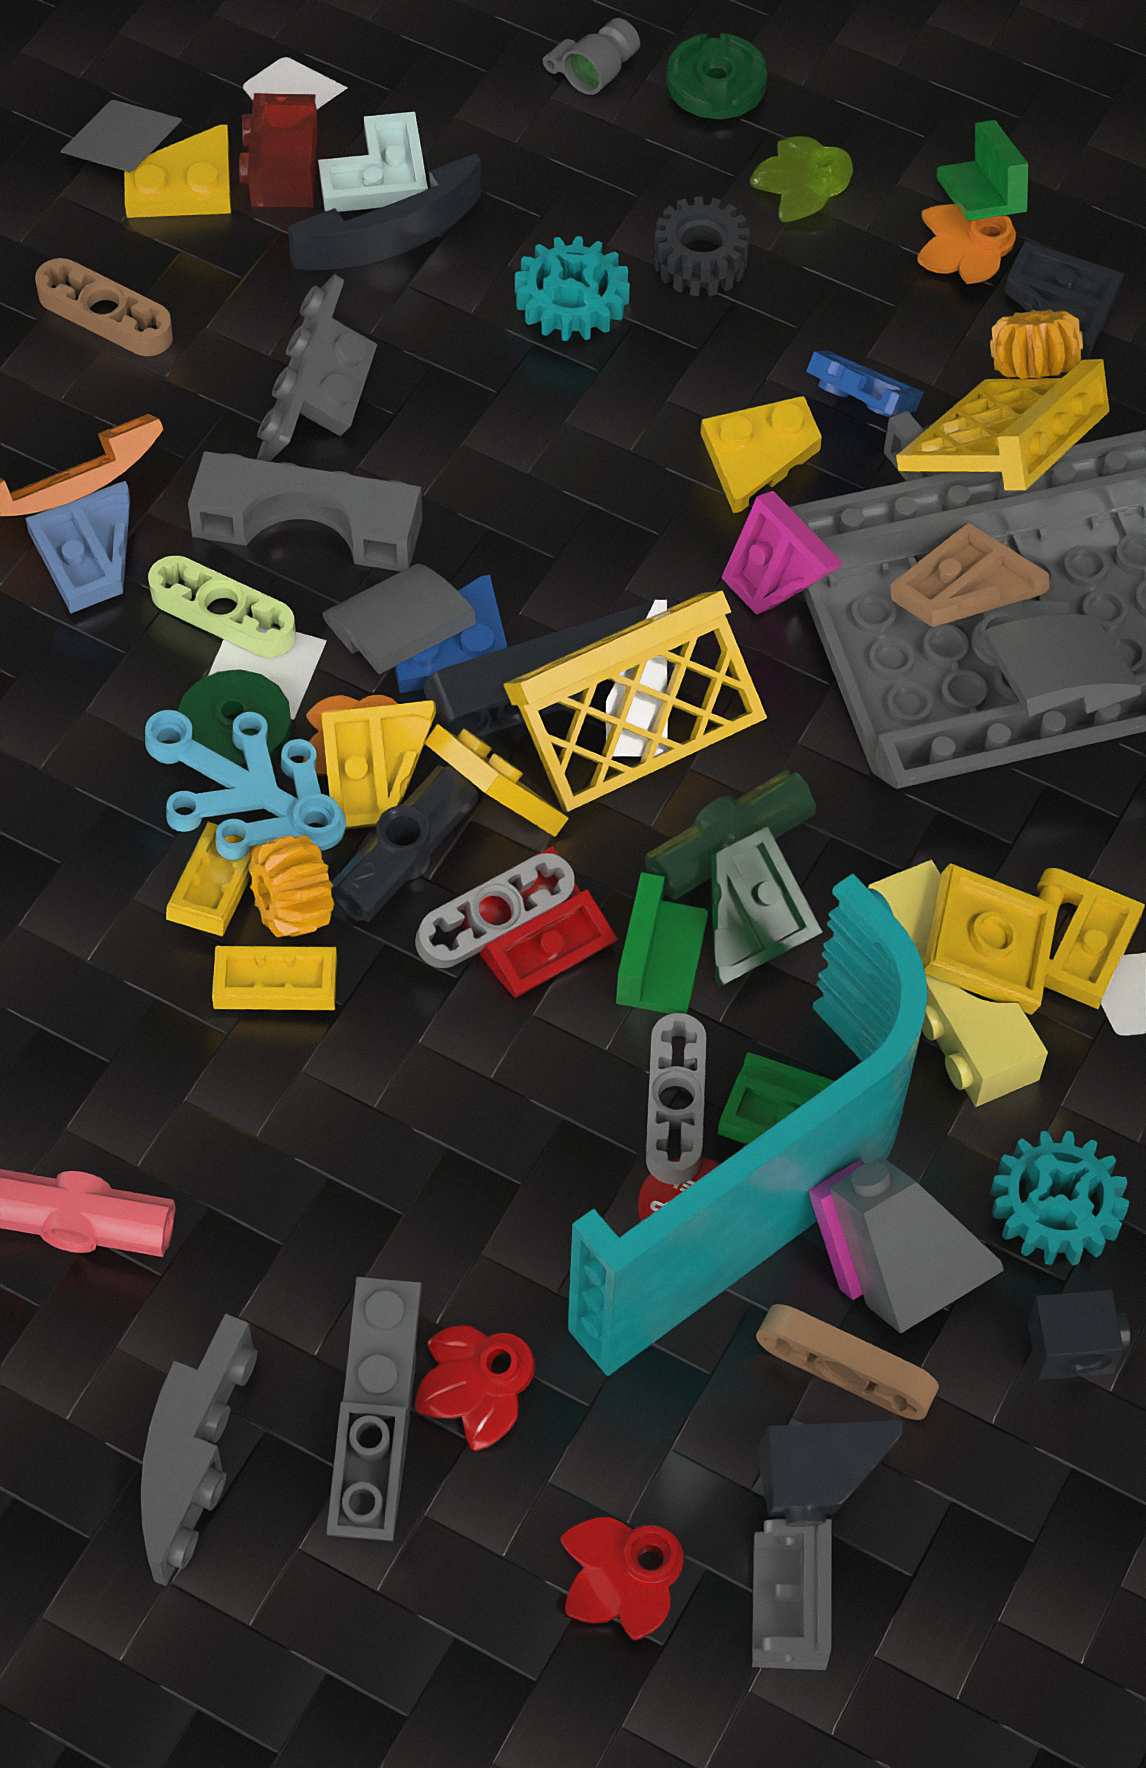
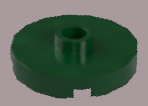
[666,33,767,119]
[177,669,292,770]

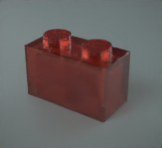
[239,93,318,208]

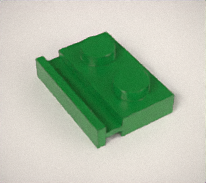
[717,1052,835,1144]

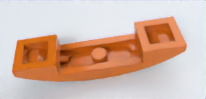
[0,414,163,516]

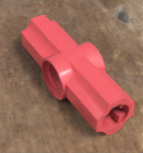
[0,1169,176,1257]

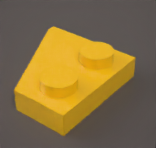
[125,125,231,218]
[701,396,822,513]
[322,700,436,830]
[425,724,569,837]

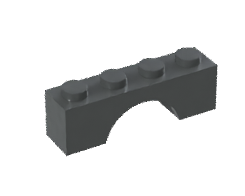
[188,451,422,572]

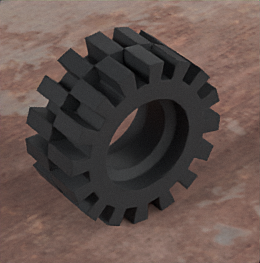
[653,196,750,296]

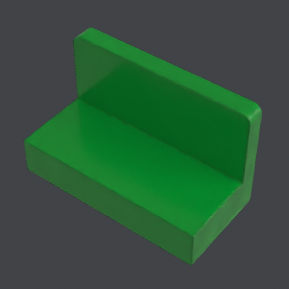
[937,120,1028,221]
[616,872,708,1014]

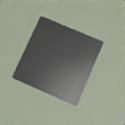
[61,100,182,172]

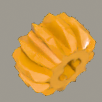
[990,309,1083,380]
[248,835,334,937]

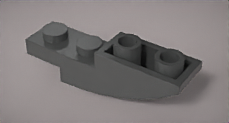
[326,1277,422,1541]
[141,1314,257,1586]

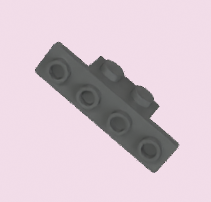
[257,274,377,462]

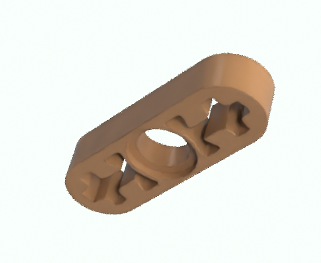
[35,258,173,356]
[756,1304,939,1420]

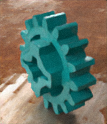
[515,236,630,341]
[990,1131,1129,1265]

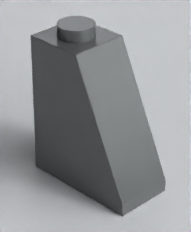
[829,1156,1004,1333]

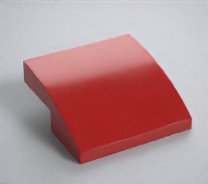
[455,846,618,998]

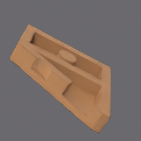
[890,522,1050,627]

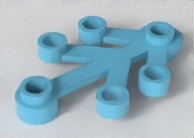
[145,710,346,860]

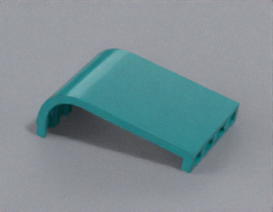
[568,874,927,1376]

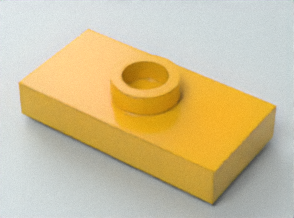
[166,822,263,936]
[212,946,337,1010]

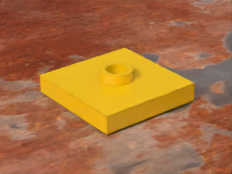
[923,863,1058,1015]

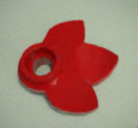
[415,1325,535,1451]
[561,1517,683,1641]

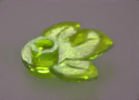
[750,136,853,222]

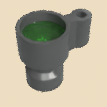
[543,18,640,95]

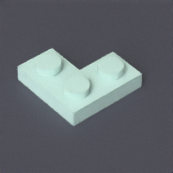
[318,112,428,212]

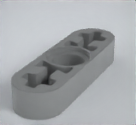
[415,853,574,968]
[646,1013,706,1184]

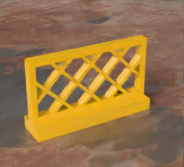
[896,359,1109,490]
[503,590,767,812]

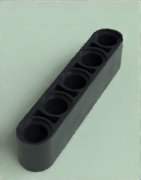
[423,597,703,737]

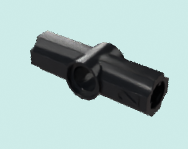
[331,765,478,922]

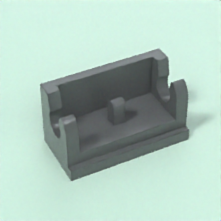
[752,1519,831,1670]

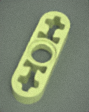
[148,556,296,658]

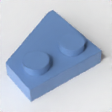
[26,481,130,613]

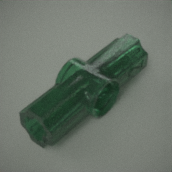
[645,770,816,900]

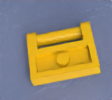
[1037,868,1145,1009]

